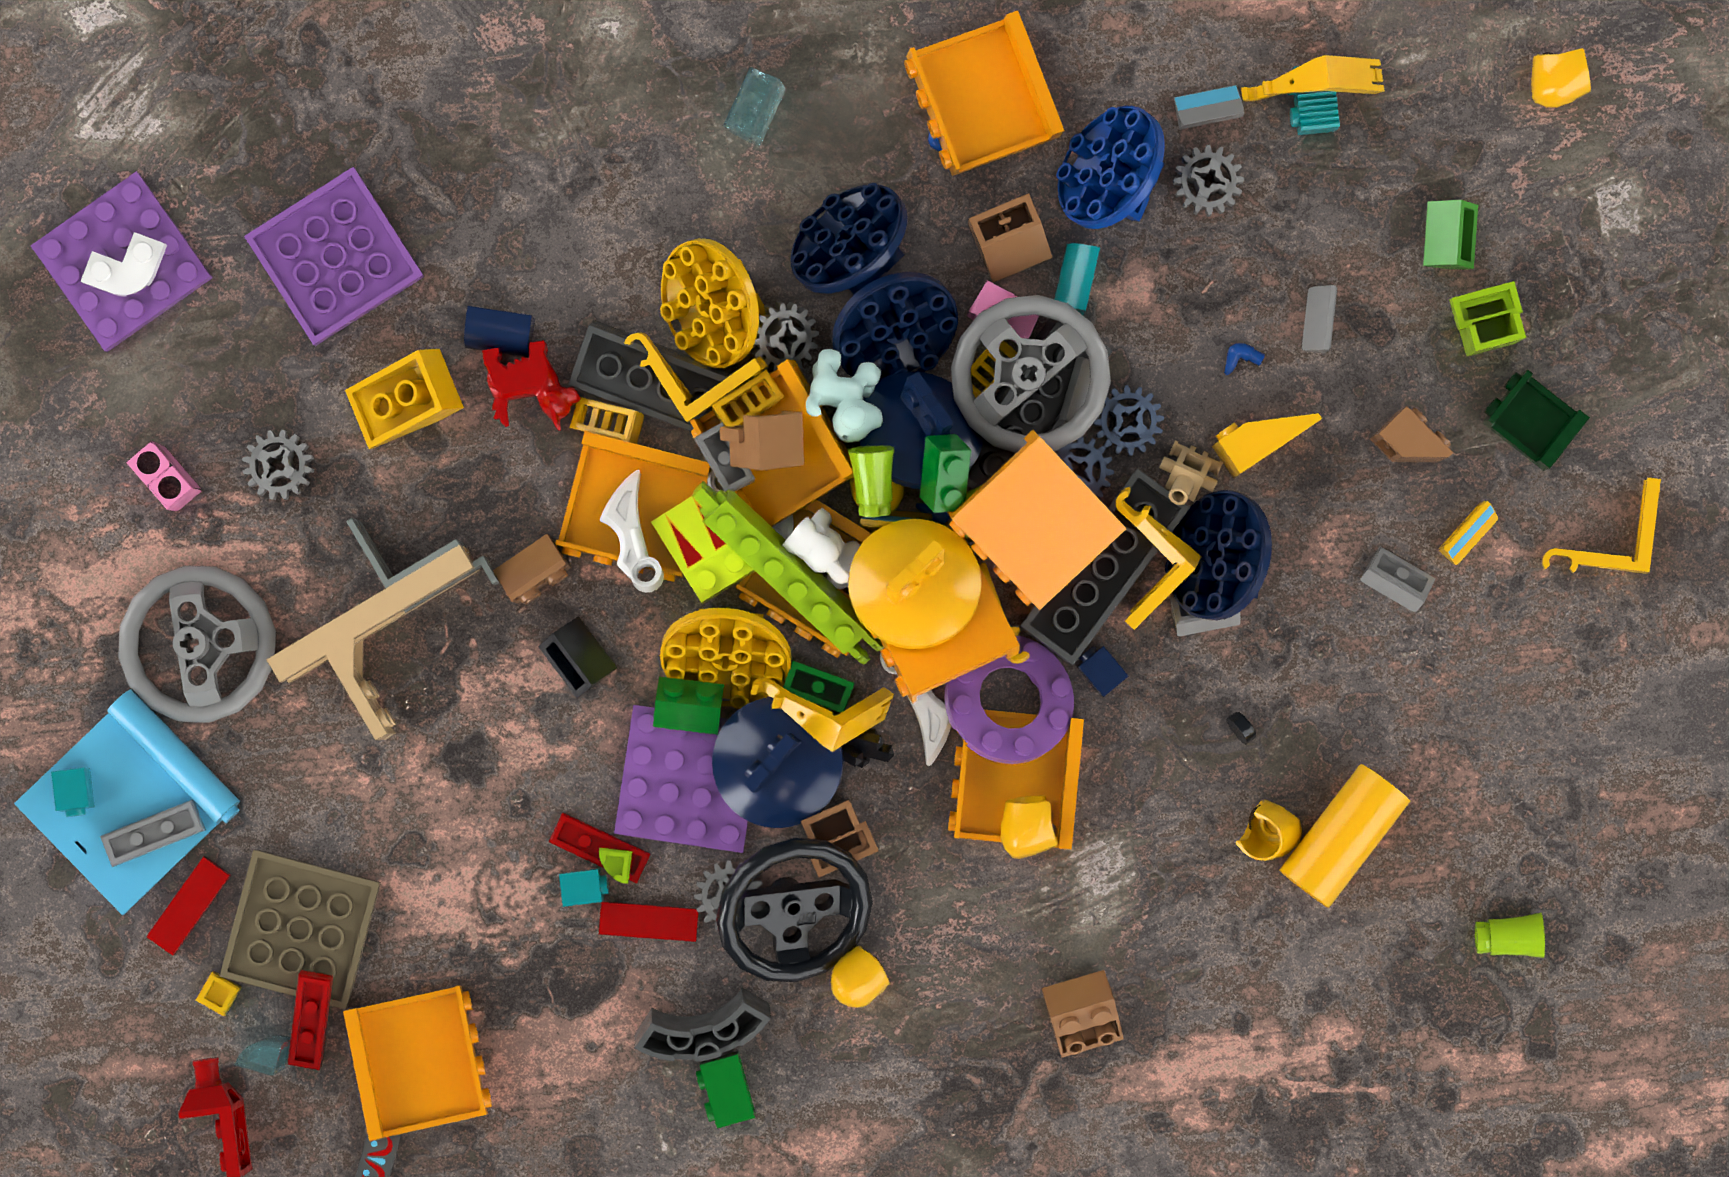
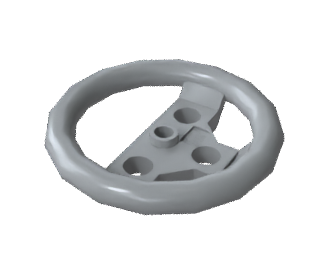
[951,295,1111,453]
[118,565,276,723]

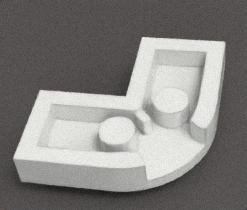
[81,232,167,296]

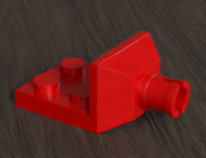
[178,1057,252,1177]

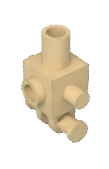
[1159,440,1223,505]

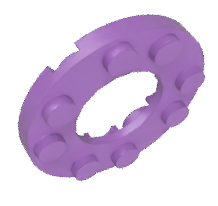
[944,636,1074,764]

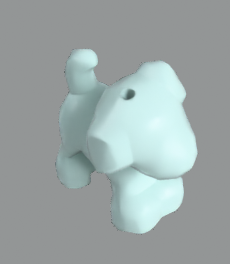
[806,349,883,443]

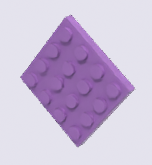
[244,167,424,346]
[31,171,213,352]
[614,705,748,853]

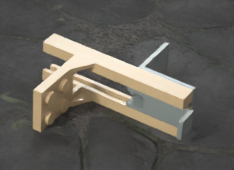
[266,518,500,740]

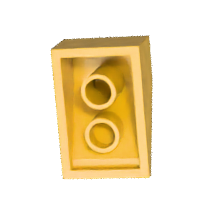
[345,349,464,449]
[1212,413,1322,478]

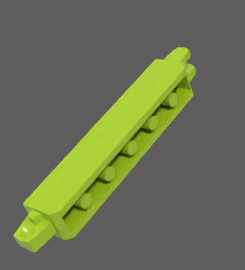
[693,481,884,665]

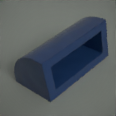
[464,306,535,357]

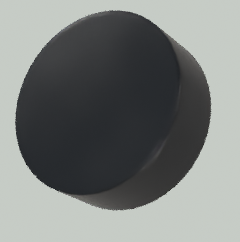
[1226,712,1256,745]

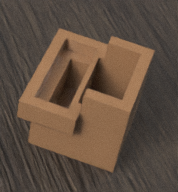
[720,411,804,470]
[801,799,879,877]

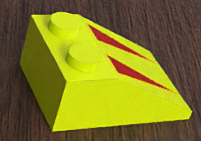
[651,495,755,604]

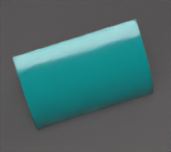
[1054,243,1100,315]

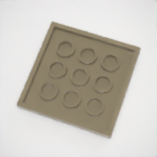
[219,849,381,1010]

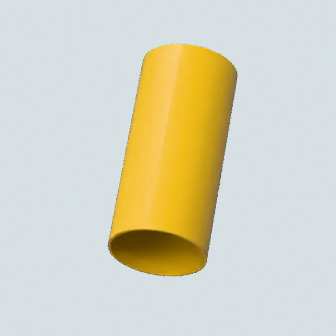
[1279,764,1411,908]

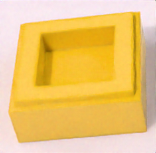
[196,971,242,1016]

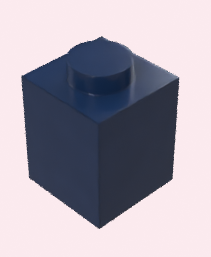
[1077,646,1129,697]

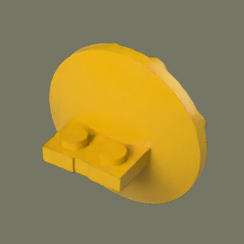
[660,238,766,368]
[848,519,981,649]
[660,608,792,709]

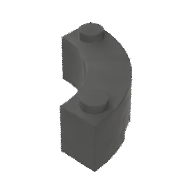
[634,988,771,1062]

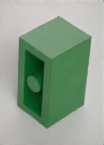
[919,434,971,513]
[783,661,855,713]
[653,677,724,735]
[696,1051,756,1128]

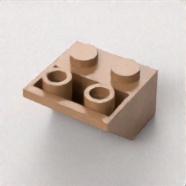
[968,193,1053,283]
[1370,406,1454,462]
[493,534,572,605]
[1041,970,1124,1058]

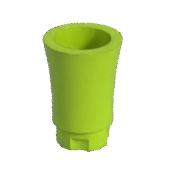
[848,445,894,517]
[1475,912,1545,958]

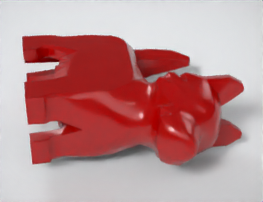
[482,340,581,431]

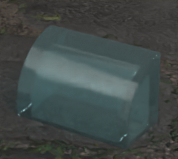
[723,67,786,147]
[235,1035,291,1076]

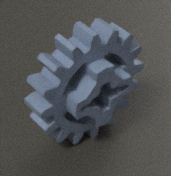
[1093,385,1164,457]
[1056,436,1114,498]

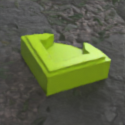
[599,847,632,884]

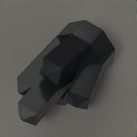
[842,729,894,768]

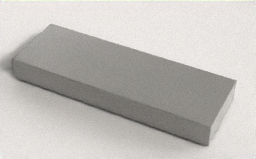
[100,800,206,867]

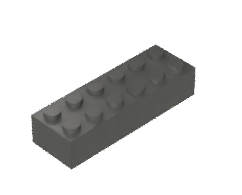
[1019,468,1190,666]

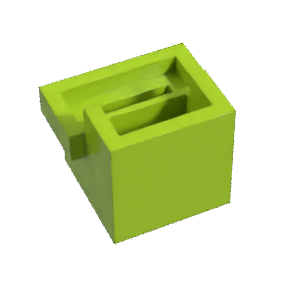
[1449,281,1526,357]

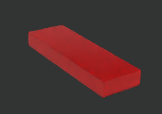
[549,812,651,884]
[146,856,232,956]
[599,901,699,942]
[287,970,333,1070]

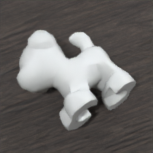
[783,508,861,589]

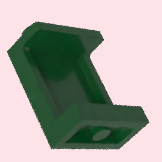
[1483,370,1590,471]

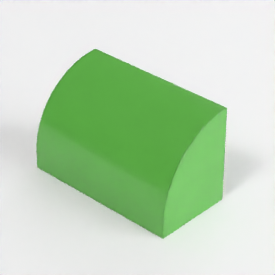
[1423,200,1478,270]

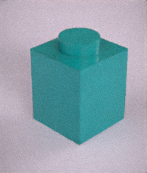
[51,768,95,817]
[559,868,609,907]

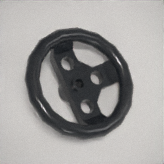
[716,838,873,982]

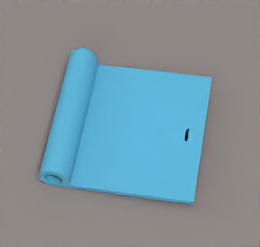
[14,689,240,915]

